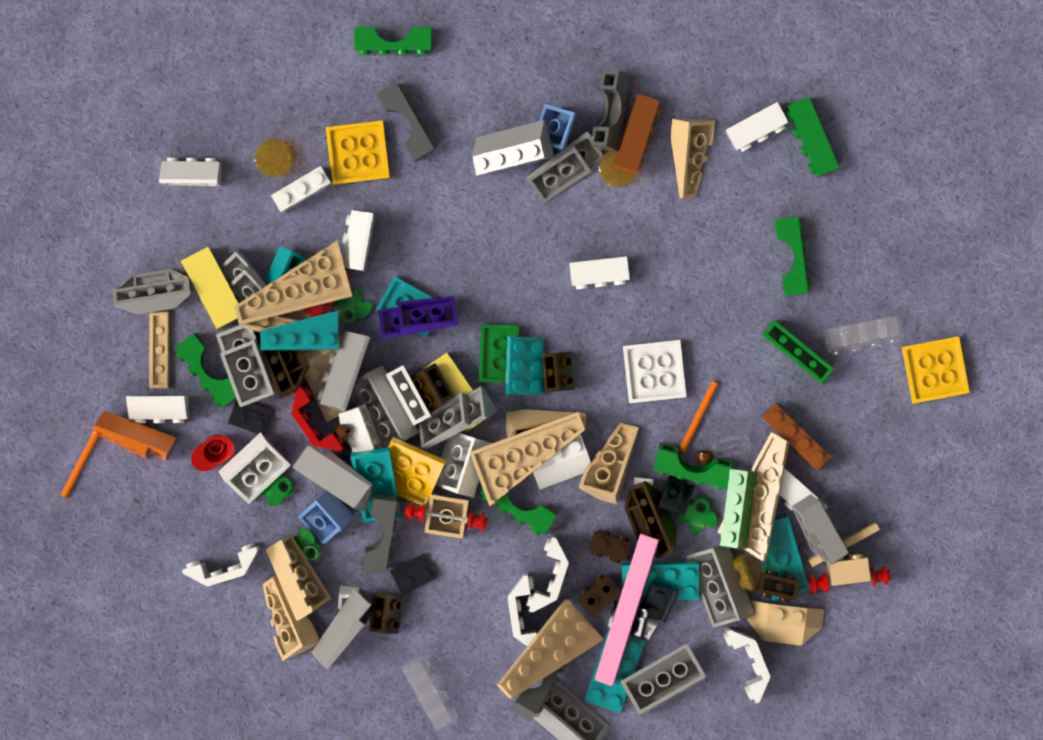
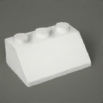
[159,158,222,186]
[341,210,375,272]
[126,396,189,423]
[218,432,291,504]
[435,433,491,498]
[533,434,591,490]

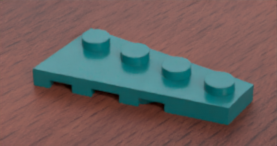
[260,311,339,351]

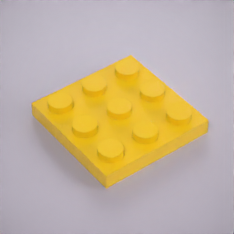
[326,120,390,185]
[901,336,970,404]
[389,437,446,506]

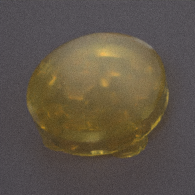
[255,139,294,178]
[599,151,636,187]
[733,553,757,592]

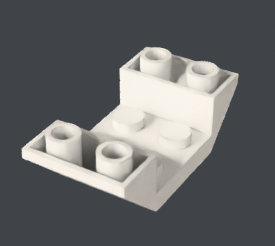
[526,535,569,612]
[182,543,261,587]
[508,573,537,646]
[723,627,770,703]

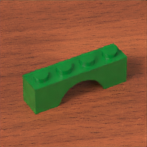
[354,27,432,55]
[774,217,811,296]
[175,333,236,408]
[653,442,734,489]
[480,489,557,536]

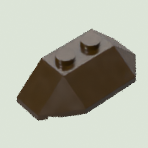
[254,331,310,398]
[625,481,677,558]

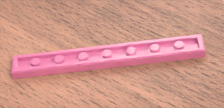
[594,534,659,686]

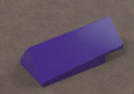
[378,296,458,339]

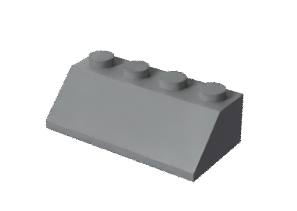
[472,120,554,175]
[316,331,370,412]
[351,365,419,448]
[686,544,754,627]
[620,644,707,716]
[534,681,610,740]

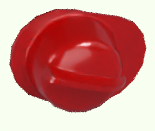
[191,434,235,471]

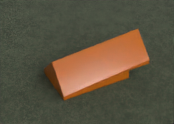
[93,411,177,461]

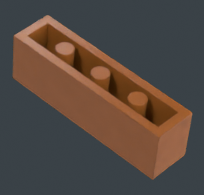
[613,94,661,176]
[761,403,831,471]

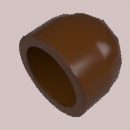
[335,424,352,441]
[696,450,712,465]

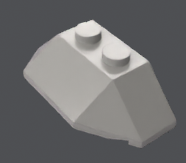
[113,269,191,315]

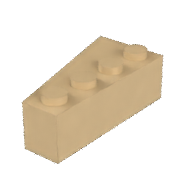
[266,534,331,621]

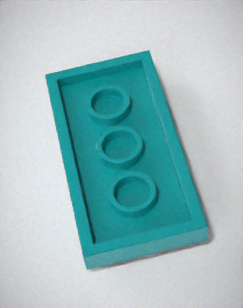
[351,447,401,522]
[761,516,809,601]
[622,561,699,601]
[584,628,645,713]

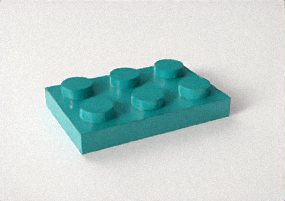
[376,276,433,338]
[505,336,545,395]

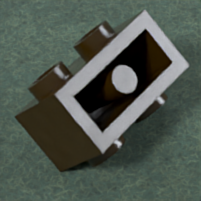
[542,351,575,392]
[410,363,454,411]
[588,529,631,563]
[756,569,800,603]
[578,574,622,617]
[369,593,403,634]

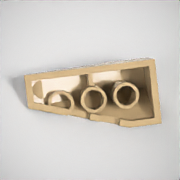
[671,118,715,199]
[579,423,639,505]
[263,576,319,661]

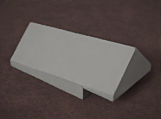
[526,131,605,203]
[219,249,280,316]
[216,324,275,407]
[419,386,498,450]
[292,443,373,511]
[311,589,372,670]

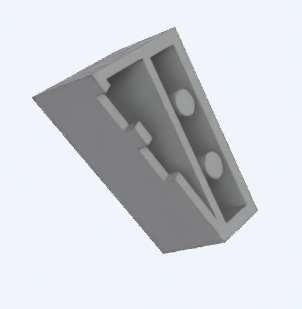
[792,494,848,565]

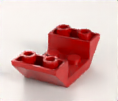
[291,385,346,451]

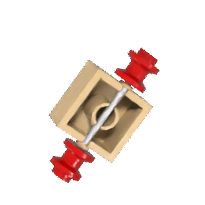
[405,494,488,539]
[807,553,891,594]

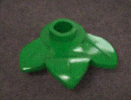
[334,288,373,325]
[260,474,294,506]
[678,497,717,535]
[293,528,322,561]

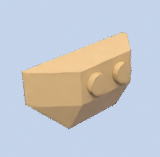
[746,600,824,646]

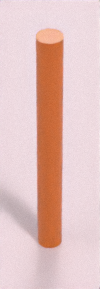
[679,381,719,453]
[60,431,99,498]

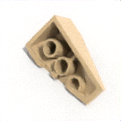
[506,409,587,438]

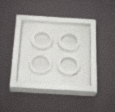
[623,340,686,403]

